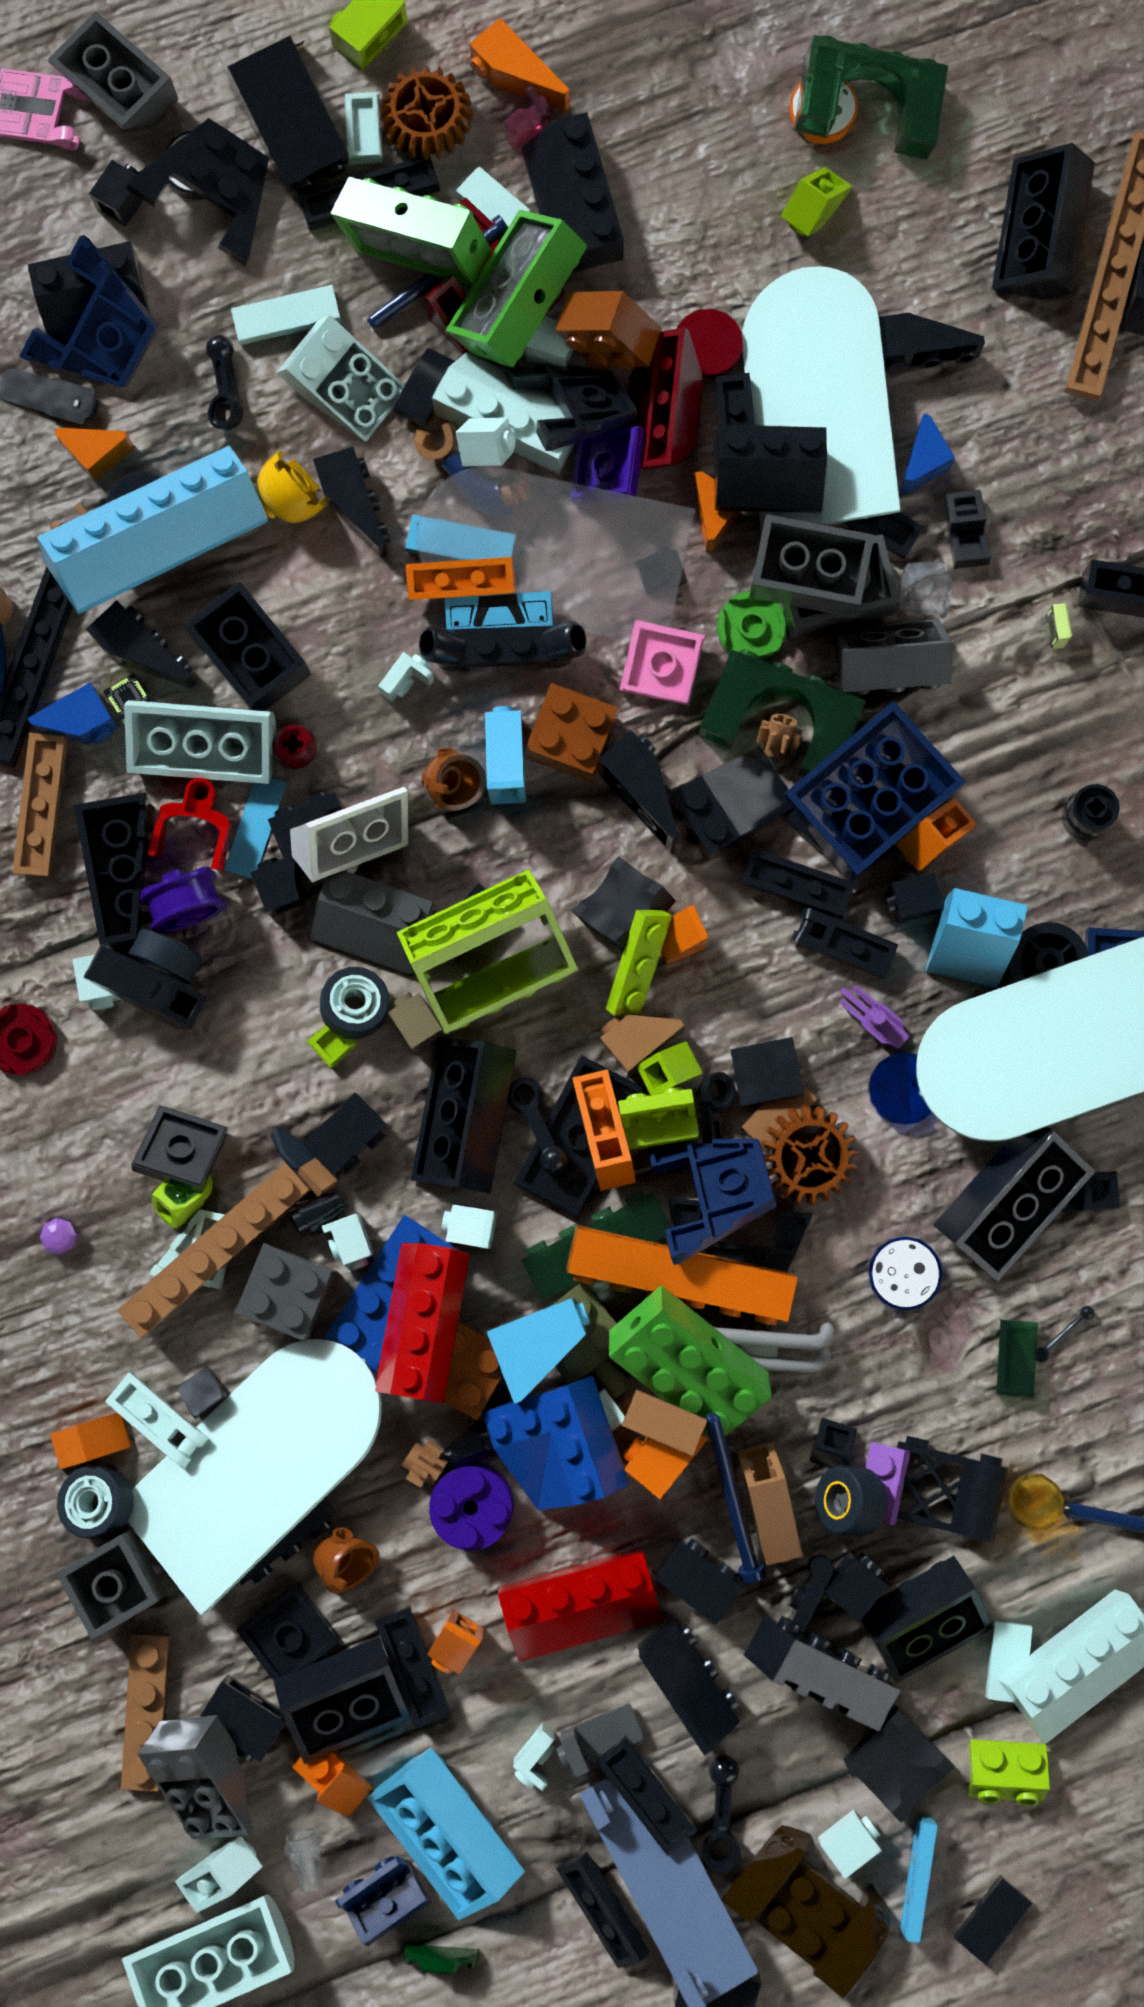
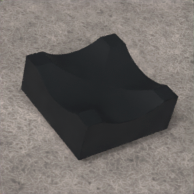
[572,856,676,952]
[843,1705,955,1822]

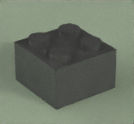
[235,1243,337,1341]
[56,1529,167,1640]

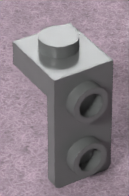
[556,1703,644,1778]

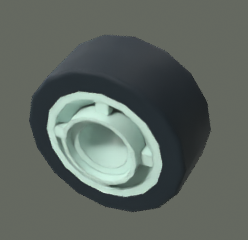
[319,967,389,1039]
[57,1466,134,1538]

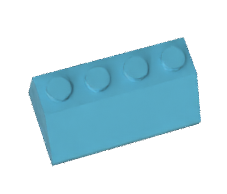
[366,1747,525,1920]

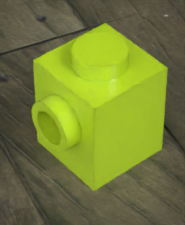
[636,1041,703,1095]

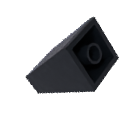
[227,36,349,194]

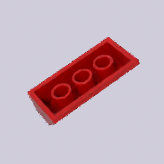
[375,1243,470,1403]
[498,1547,663,1662]

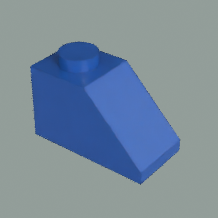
[28,682,119,745]

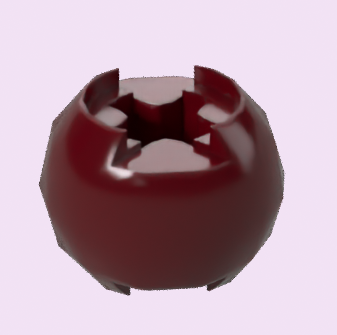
[272,724,317,770]

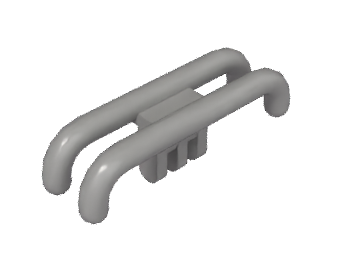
[697,1313,834,1373]

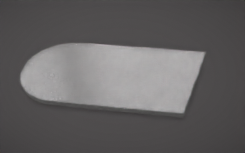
[417,466,696,642]

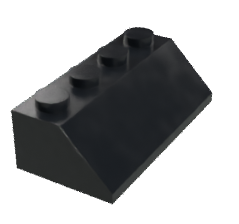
[521,112,624,273]
[992,143,1095,300]
[411,1038,517,1194]
[933,1127,1096,1282]

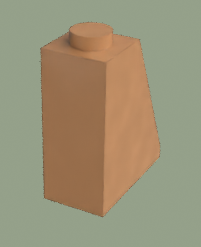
[737,1442,803,1566]

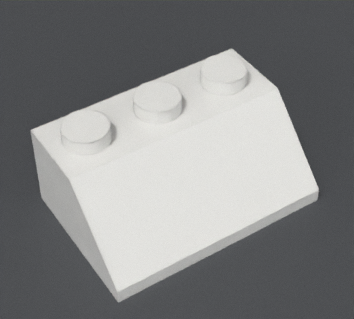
[290,787,408,882]

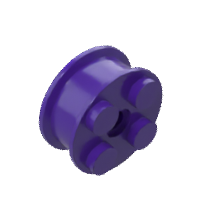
[140,866,228,934]
[429,1463,514,1551]

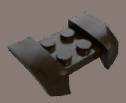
[721,1825,891,1999]

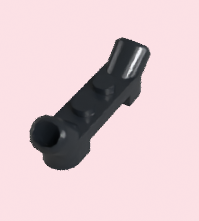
[419,621,587,672]

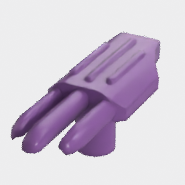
[840,986,910,1049]

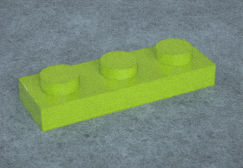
[605,910,672,1016]

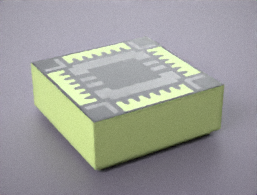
[1046,603,1072,649]
[103,673,152,723]

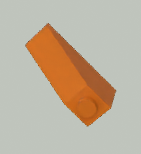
[469,18,570,112]
[572,1069,636,1191]

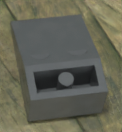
[137,1715,253,1839]

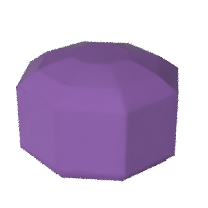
[40,1218,79,1255]

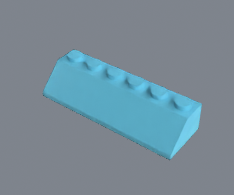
[37,446,268,614]

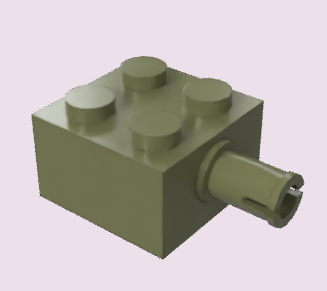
[551,1283,632,1399]

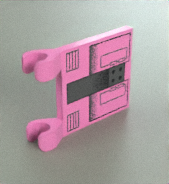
[0,68,89,151]

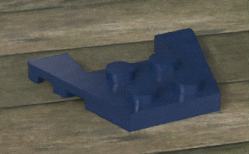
[19,235,160,388]
[648,1139,776,1265]

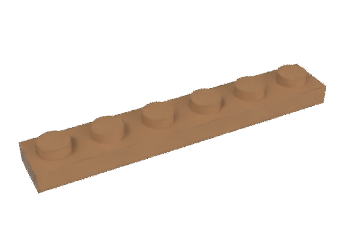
[117,1162,311,1338]

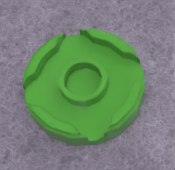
[716,591,788,663]

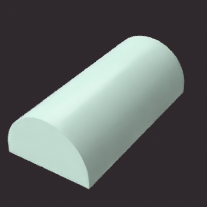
[124,700,276,784]
[122,1895,295,2007]

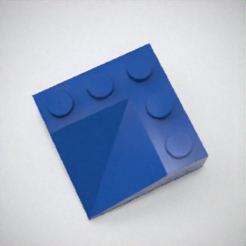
[482,1376,629,1511]

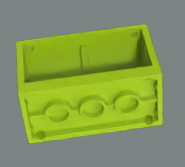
[397,869,578,1034]

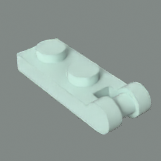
[105,1372,209,1468]

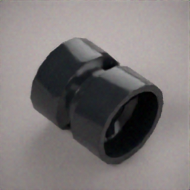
[1062,784,1120,840]

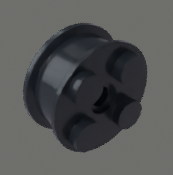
[1004,922,1090,985]

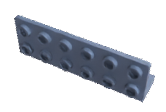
[579,1757,758,2007]

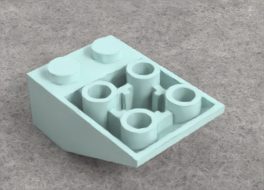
[276,315,405,442]

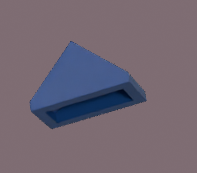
[900,413,955,494]

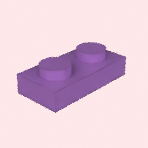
[866,1442,910,1525]

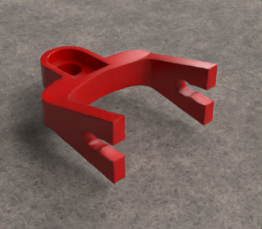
[147,778,232,871]

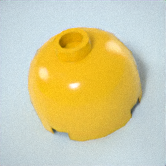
[257,451,326,523]

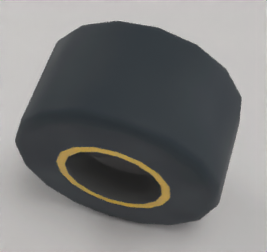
[815,1466,887,1536]

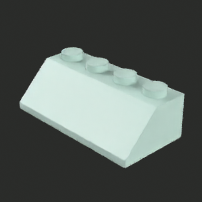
[432,352,575,474]
[998,1589,1144,1744]

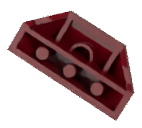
[624,327,703,470]

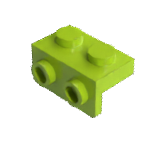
[618,1087,699,1150]
[967,1739,1050,1806]

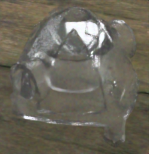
[897,558,953,619]

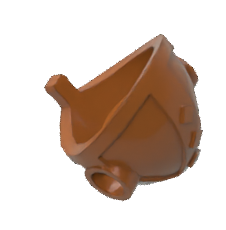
[422,748,487,811]
[312,1528,379,1593]

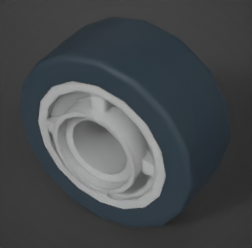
[128,928,203,984]

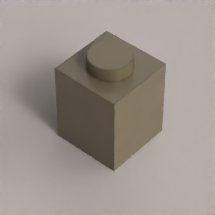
[388,992,444,1052]

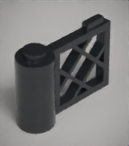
[897,1435,1009,1542]

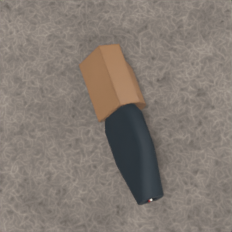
[271,1127,338,1197]

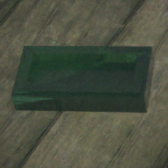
[996,1319,1038,1397]

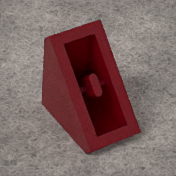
[425,275,468,354]

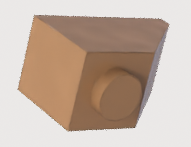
[600,1015,684,1075]

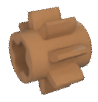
[757,714,803,758]
[402,1440,448,1488]

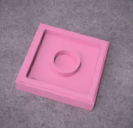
[620,620,705,706]

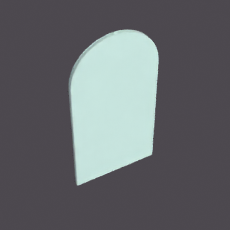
[742,267,901,535]
[916,937,1144,1142]
[128,1339,382,1616]

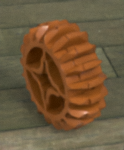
[379,65,473,161]
[760,1105,859,1205]

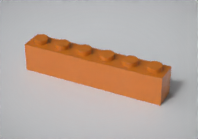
[566,1225,798,1325]

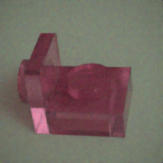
[504,86,551,149]

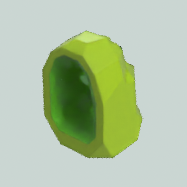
[152,1174,213,1228]

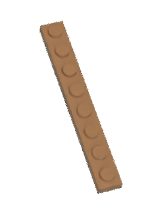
[1064,130,1144,402]

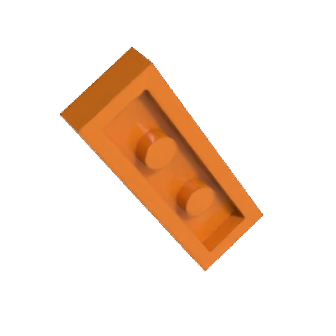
[405,557,516,600]

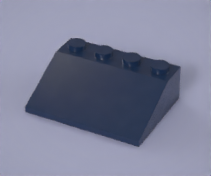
[784,701,966,882]

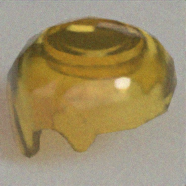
[1006,1474,1064,1531]

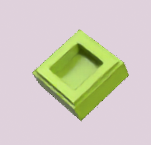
[306,1025,358,1069]

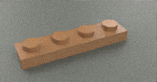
[12,733,68,878]
[121,1632,171,1791]

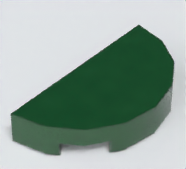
[403,1944,479,1974]

